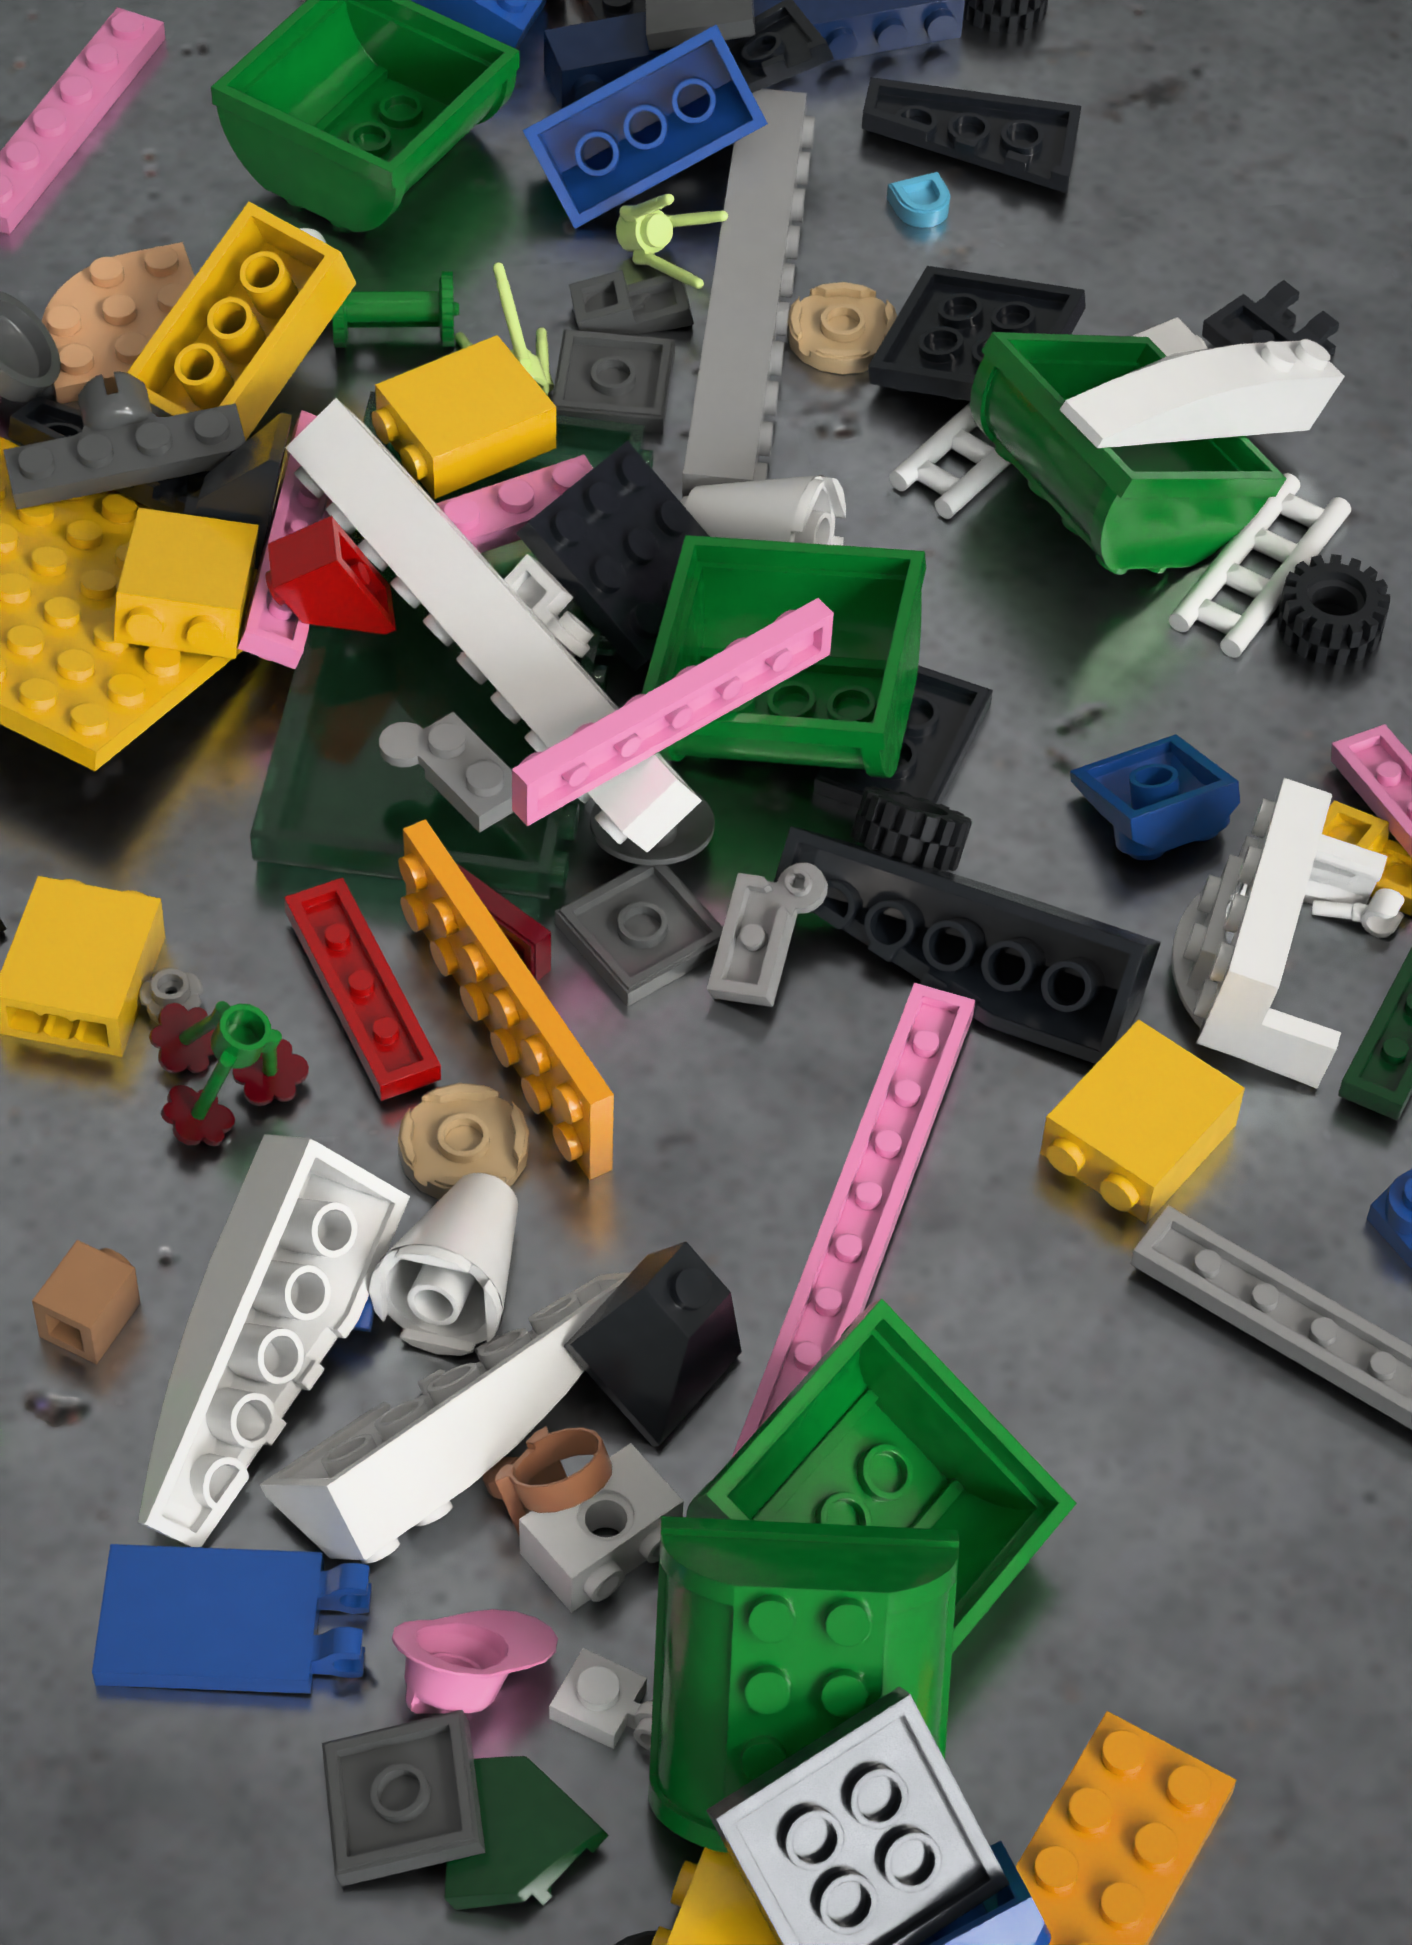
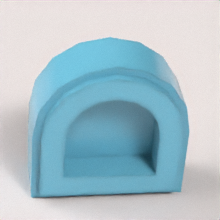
[887,172,951,228]

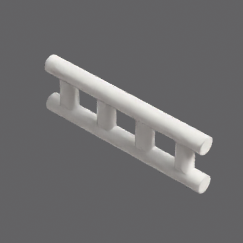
[889,402,1011,519]
[1168,473,1351,658]

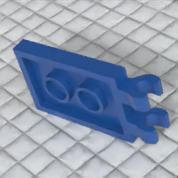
[92,1544,372,1694]

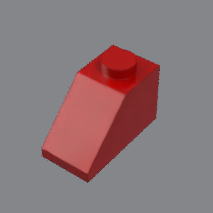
[265,515,396,635]

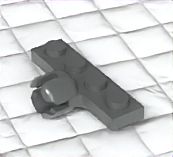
[3,371,246,510]

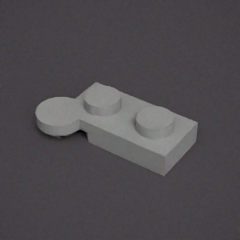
[379,712,513,833]
[707,862,828,1007]

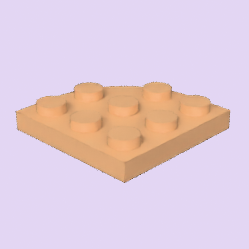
[42,242,195,404]

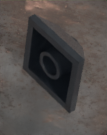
[184,413,293,570]
[564,1241,742,1447]

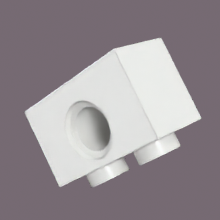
[519,1443,684,1613]

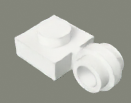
[504,554,594,658]
[549,1648,653,1751]

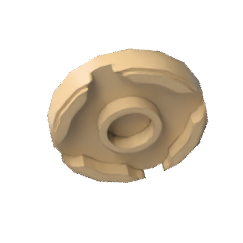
[787,282,897,375]
[398,1083,529,1200]

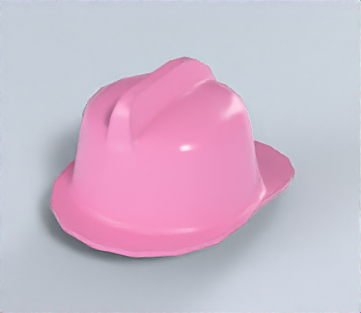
[392,1609,558,1714]

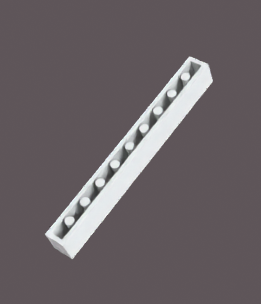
[285,398,702,853]

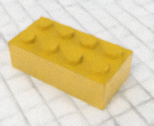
[127,201,356,441]

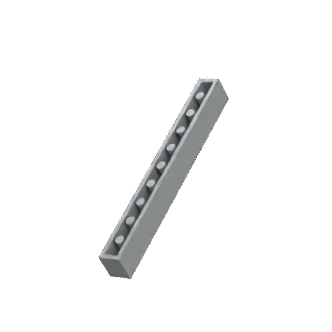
[682,89,815,498]

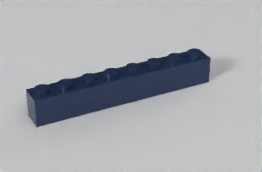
[544,0,965,110]

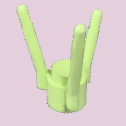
[616,193,728,289]
[454,262,554,396]

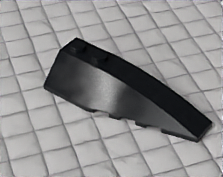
[774,826,1161,1064]

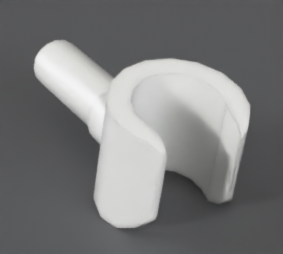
[1312,888,1404,938]

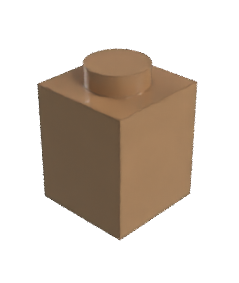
[32,1240,141,1365]

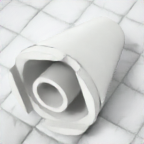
[680,475,846,546]
[369,1173,518,1356]

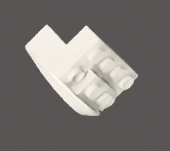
[1171,778,1387,1089]

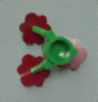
[149,1001,309,1146]

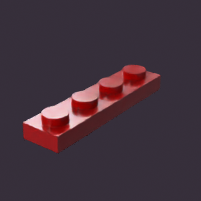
[284,877,441,1101]

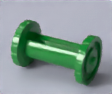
[332,271,459,348]

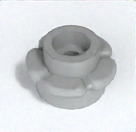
[139,968,203,1025]

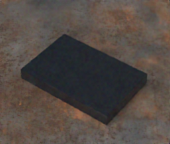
[813,665,993,808]

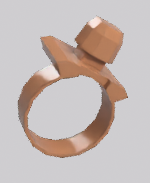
[483,1427,612,1535]

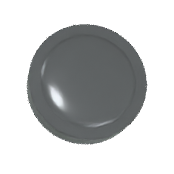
[0,291,60,402]

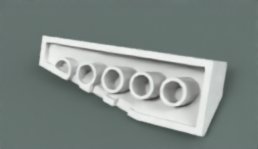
[1060,339,1345,448]
[138,1134,410,1548]
[260,1272,631,1564]

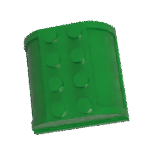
[211,0,520,232]
[970,332,1287,575]
[642,535,926,778]
[686,1298,1077,1653]
[648,1516,959,1853]

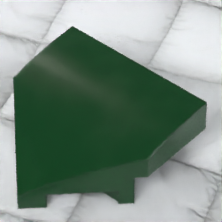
[444,1756,609,1910]

